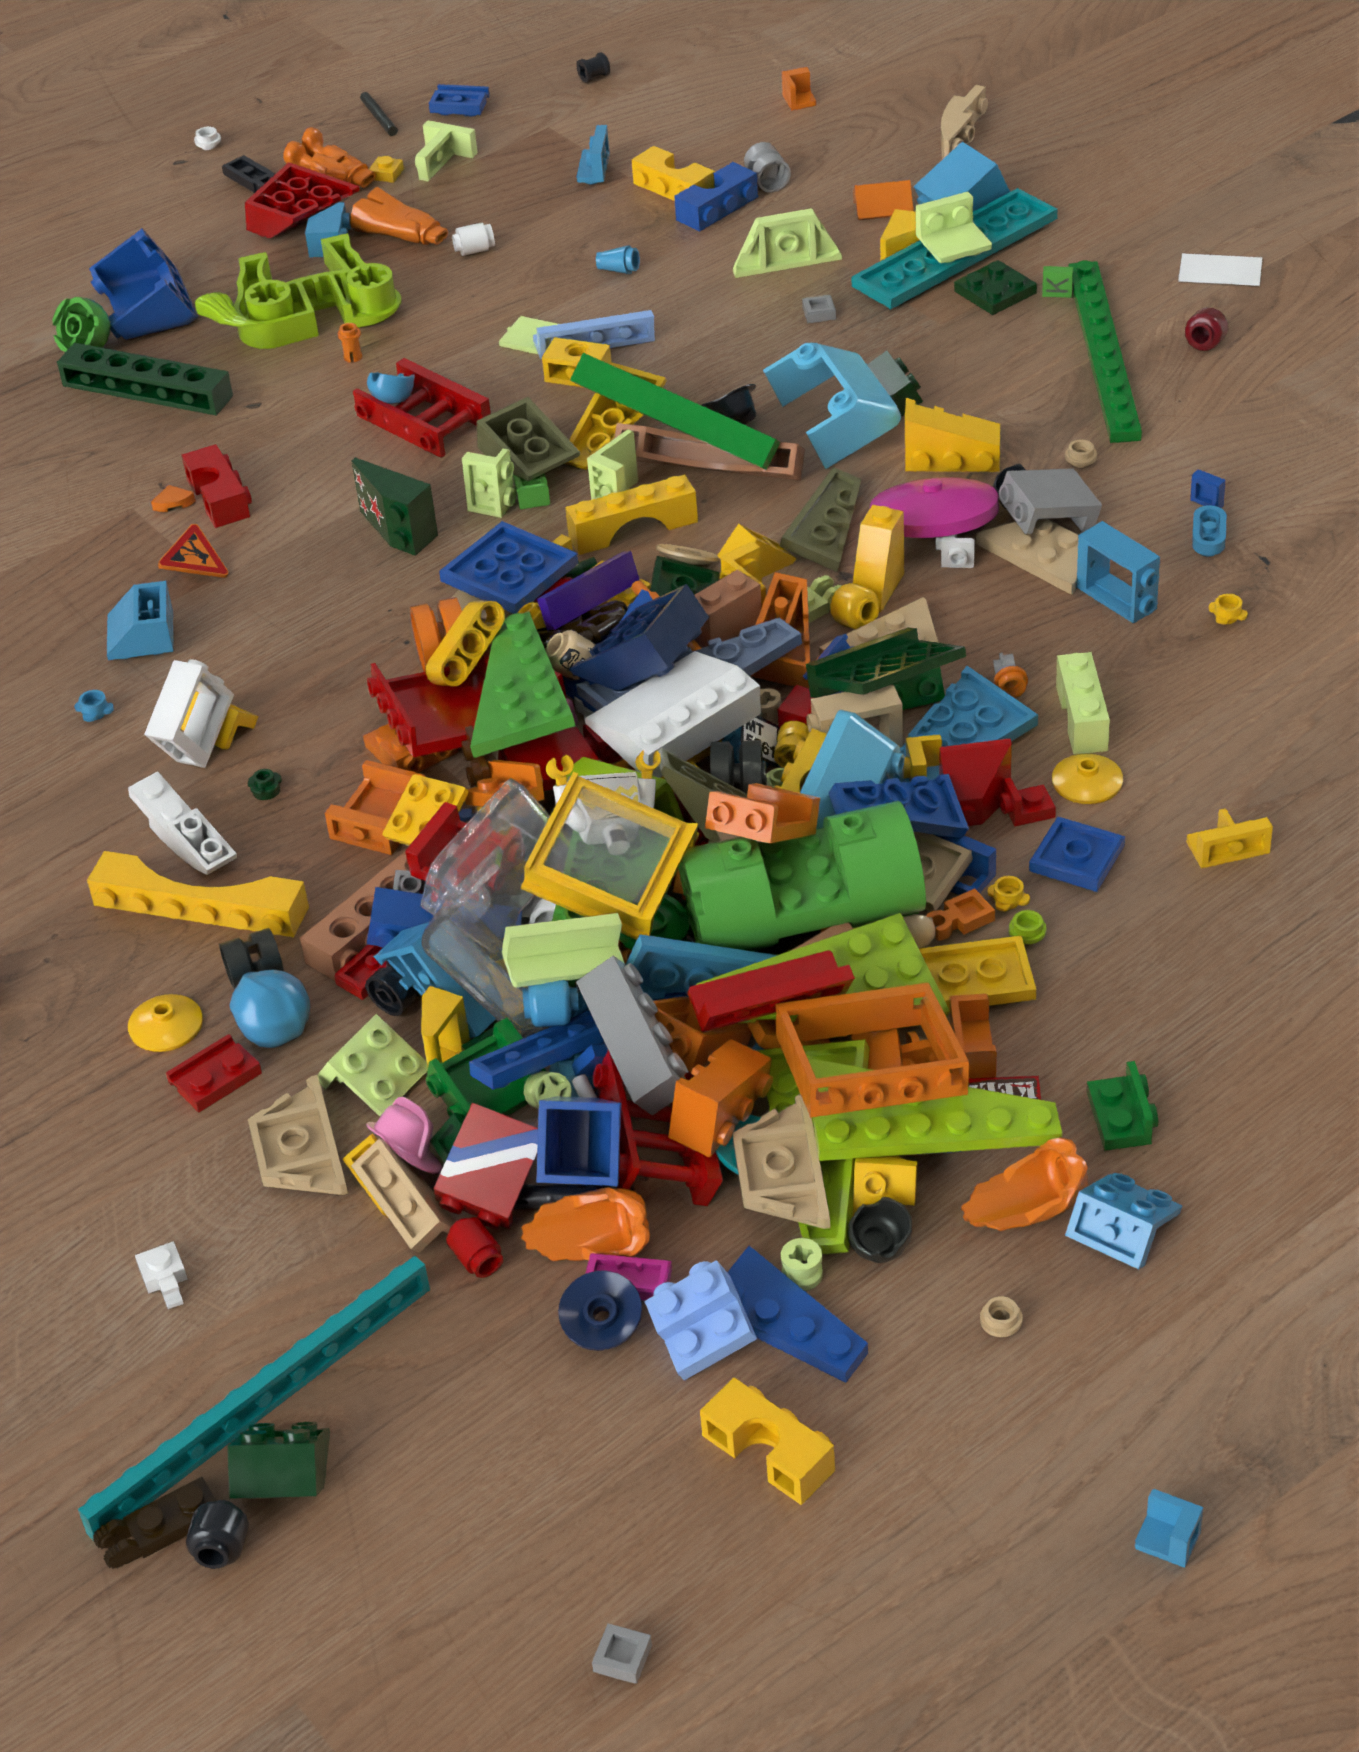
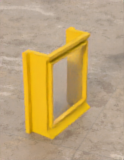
[521,771,699,940]

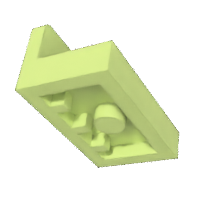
[462,448,516,518]

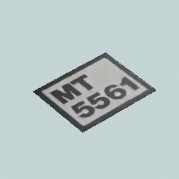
[741,716,779,767]

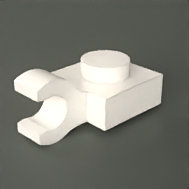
[135,1241,187,1309]

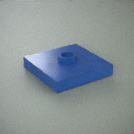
[1029,816,1125,892]

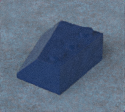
[569,584,709,691]

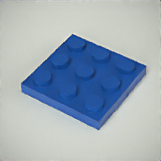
[439,521,578,614]

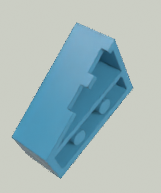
[373,918,507,1038]

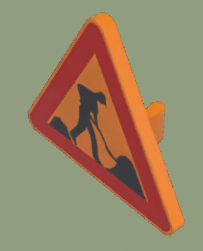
[158,524,229,578]

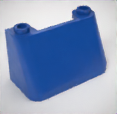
[89,228,198,340]

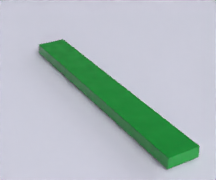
[570,353,780,471]

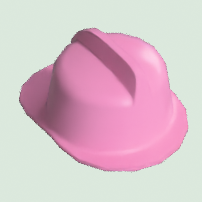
[366,1097,442,1174]

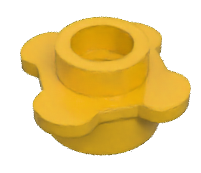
[1208,594,1248,625]
[987,876,1030,911]

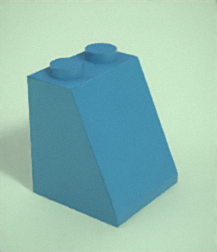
[913,141,1010,211]

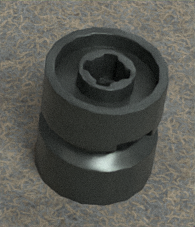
[219,928,284,989]

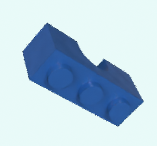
[674,162,758,232]

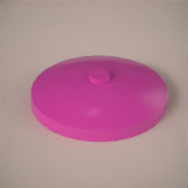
[870,477,999,538]

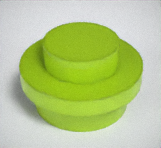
[1009,910,1046,944]

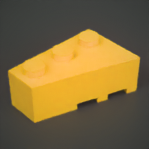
[905,398,1000,472]

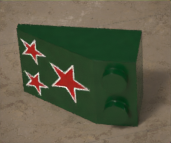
[351,457,438,556]

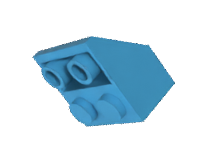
[107,581,174,660]

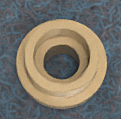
[1065,439,1097,468]
[980,1296,1023,1337]

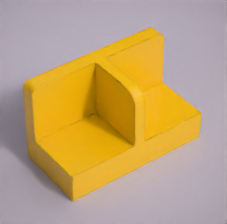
[1186,808,1273,869]

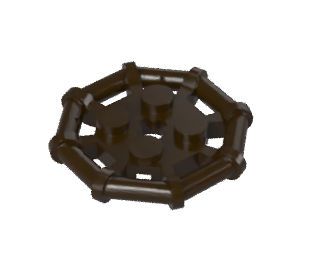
[537,600,627,651]

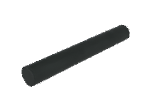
[360,92,398,136]

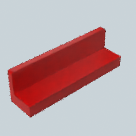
[687,950,855,1032]

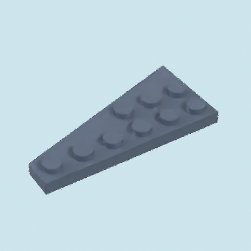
[576,618,802,710]

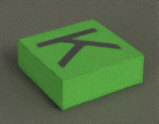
[1042,266,1073,298]

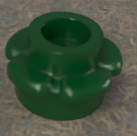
[247,769,282,800]

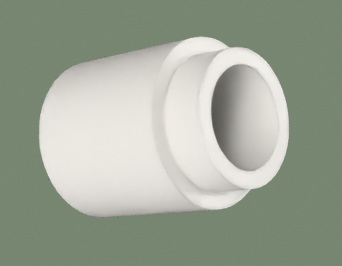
[452,222,495,256]

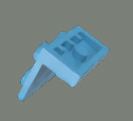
[1065,1173,1182,1269]

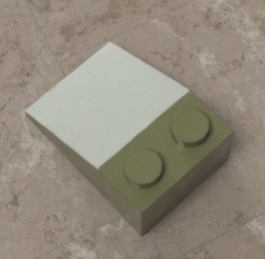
[477,397,580,481]
[659,748,747,843]

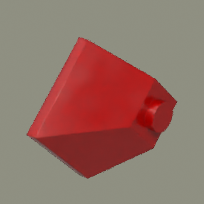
[939,738,1012,826]

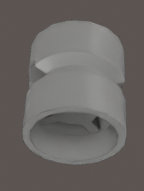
[744,142,791,193]

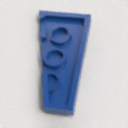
[828,774,969,838]
[727,1246,868,1383]

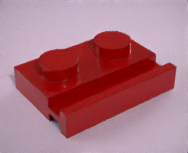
[166,1034,262,1113]

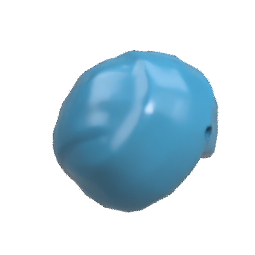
[229,970,311,1048]

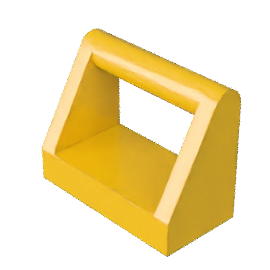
[421,986,470,1066]

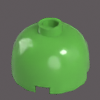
[52,297,110,352]

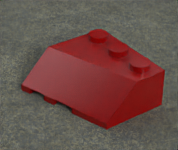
[245,162,360,238]

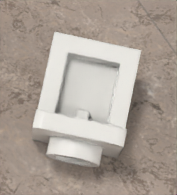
[936,534,975,568]

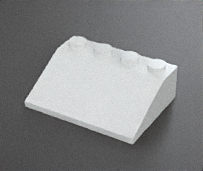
[585,651,761,778]

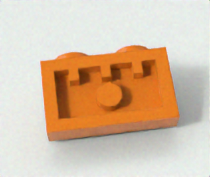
[465,760,545,810]

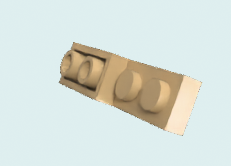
[941,85,988,159]

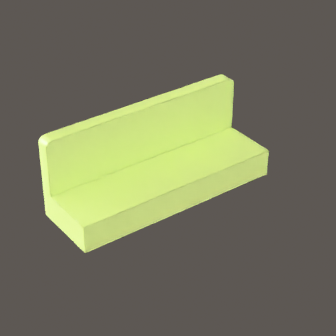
[502,913,625,987]

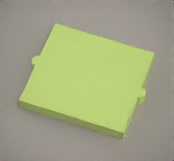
[499,316,558,354]

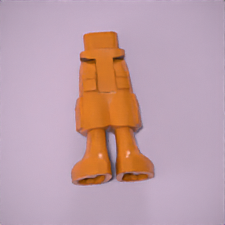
[284,127,376,188]

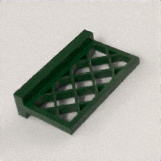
[806,627,966,698]

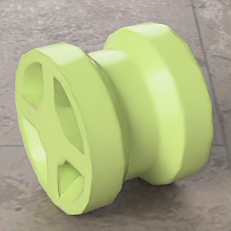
[524,1071,572,1110]
[781,1238,823,1291]

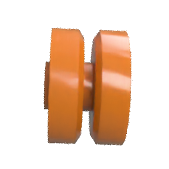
[410,597,468,672]

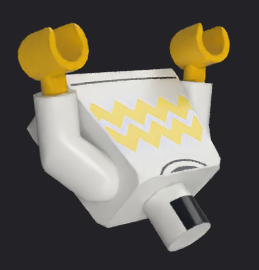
[546,750,661,856]

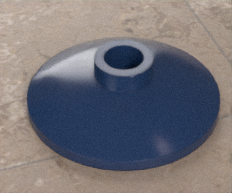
[558,1271,642,1351]

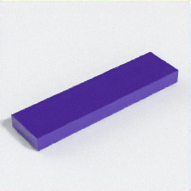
[537,551,640,630]

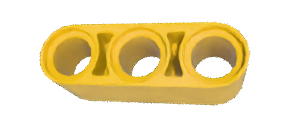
[426,601,505,686]

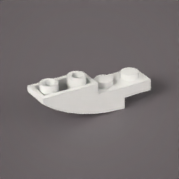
[128,771,237,875]

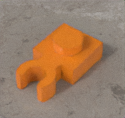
[926,888,995,941]

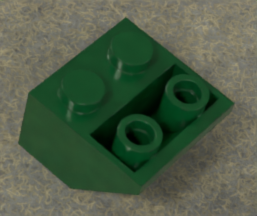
[227,1422,330,1499]

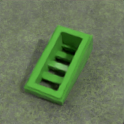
[512,474,550,509]

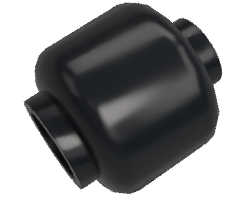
[186,1500,249,1569]

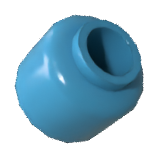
[522,980,579,1027]

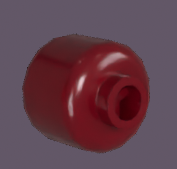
[1185,308,1228,351]

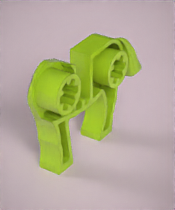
[195,233,402,349]

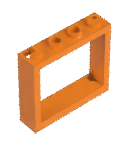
[776,982,969,1118]

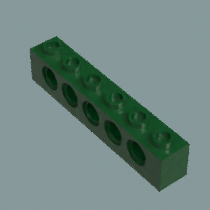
[57,343,233,416]

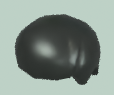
[848,1197,912,1263]

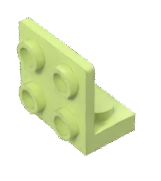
[916,192,992,263]
[587,429,638,500]
[318,1014,428,1117]

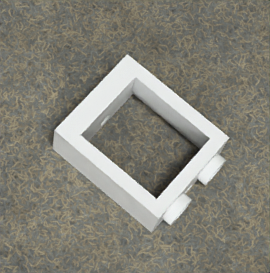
[144,659,234,768]

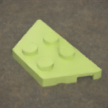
[733,208,842,278]

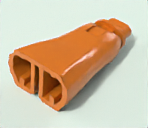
[350,187,448,245]

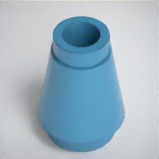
[596,245,640,274]

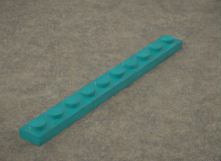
[78,1255,430,1541]

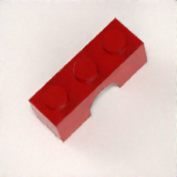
[181,444,252,528]

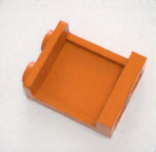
[325,760,426,855]
[705,783,820,843]

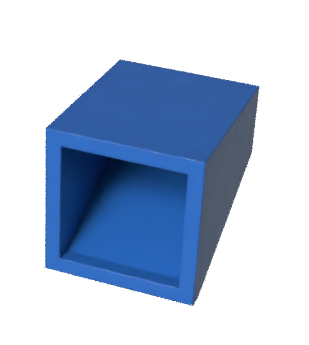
[536,1096,621,1186]

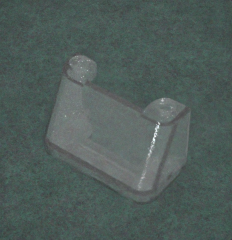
[420,778,571,954]

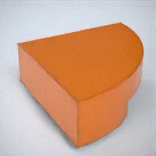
[151,485,196,512]

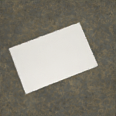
[1178,253,1262,286]

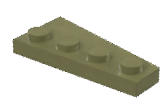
[779,467,862,572]

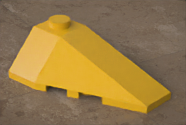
[565,362,667,470]

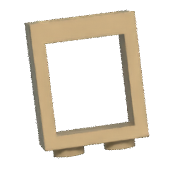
[807,684,903,748]

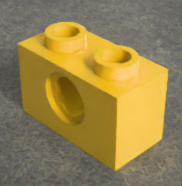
[542,337,612,388]

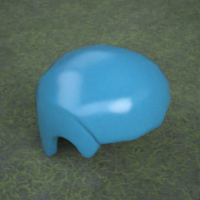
[367,372,415,404]

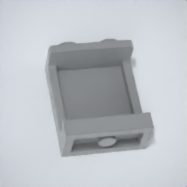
[999,468,1102,534]

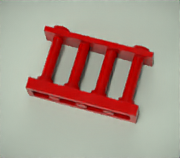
[353,358,491,458]
[593,1050,723,1206]

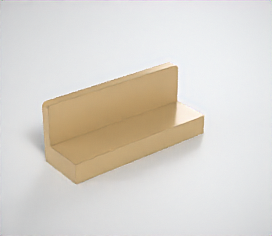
[351,1138,455,1253]

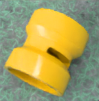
[774,721,810,768]

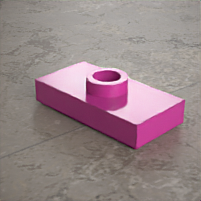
[585,1253,672,1301]

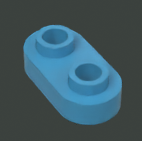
[1192,505,1227,557]

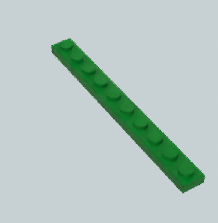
[1068,260,1142,443]

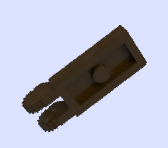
[93,1477,217,1569]

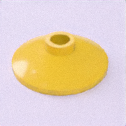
[1052,754,1123,804]
[128,994,203,1052]

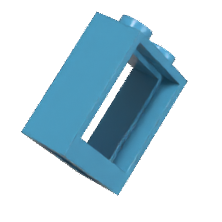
[1076,521,1160,624]

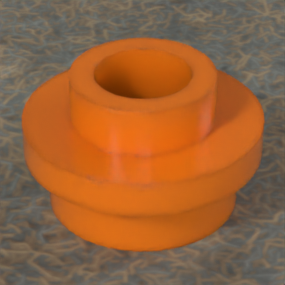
[993,666,1028,698]

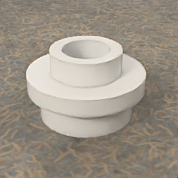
[194,126,221,150]

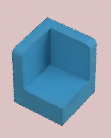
[1135,1489,1203,1568]

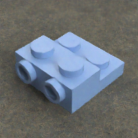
[645,1260,757,1381]

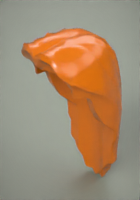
[961,1137,1088,1231]
[521,1187,651,1262]

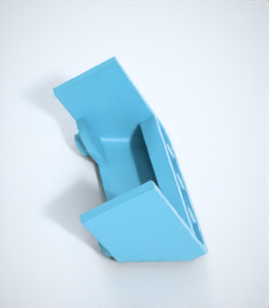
[763,343,901,469]
[800,710,905,829]

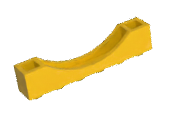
[87,851,309,937]

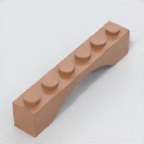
[614,423,805,481]

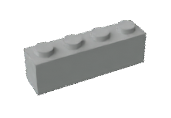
[576,955,688,1115]

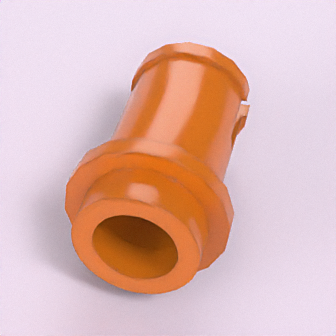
[337,323,363,362]

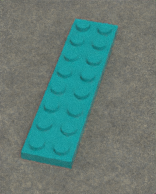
[851,188,1058,309]

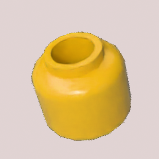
[830,583,879,629]

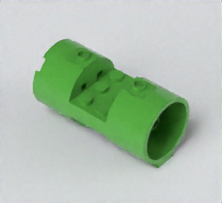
[679,800,926,952]

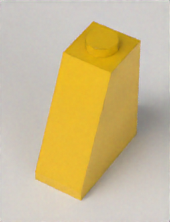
[853,505,905,613]

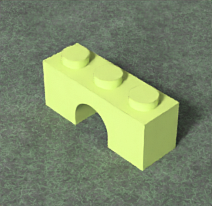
[1056,652,1110,754]

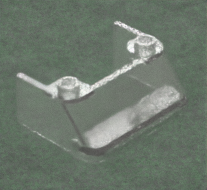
[421,846,581,1038]

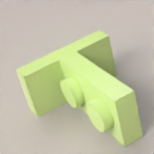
[415,120,478,181]

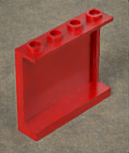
[367,645,491,757]

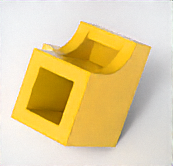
[853,1156,917,1216]

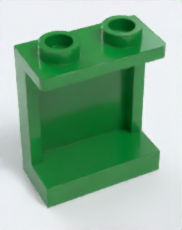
[426,1017,546,1117]

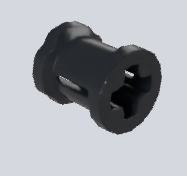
[576,52,611,83]

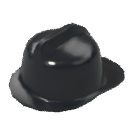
[702,384,756,425]

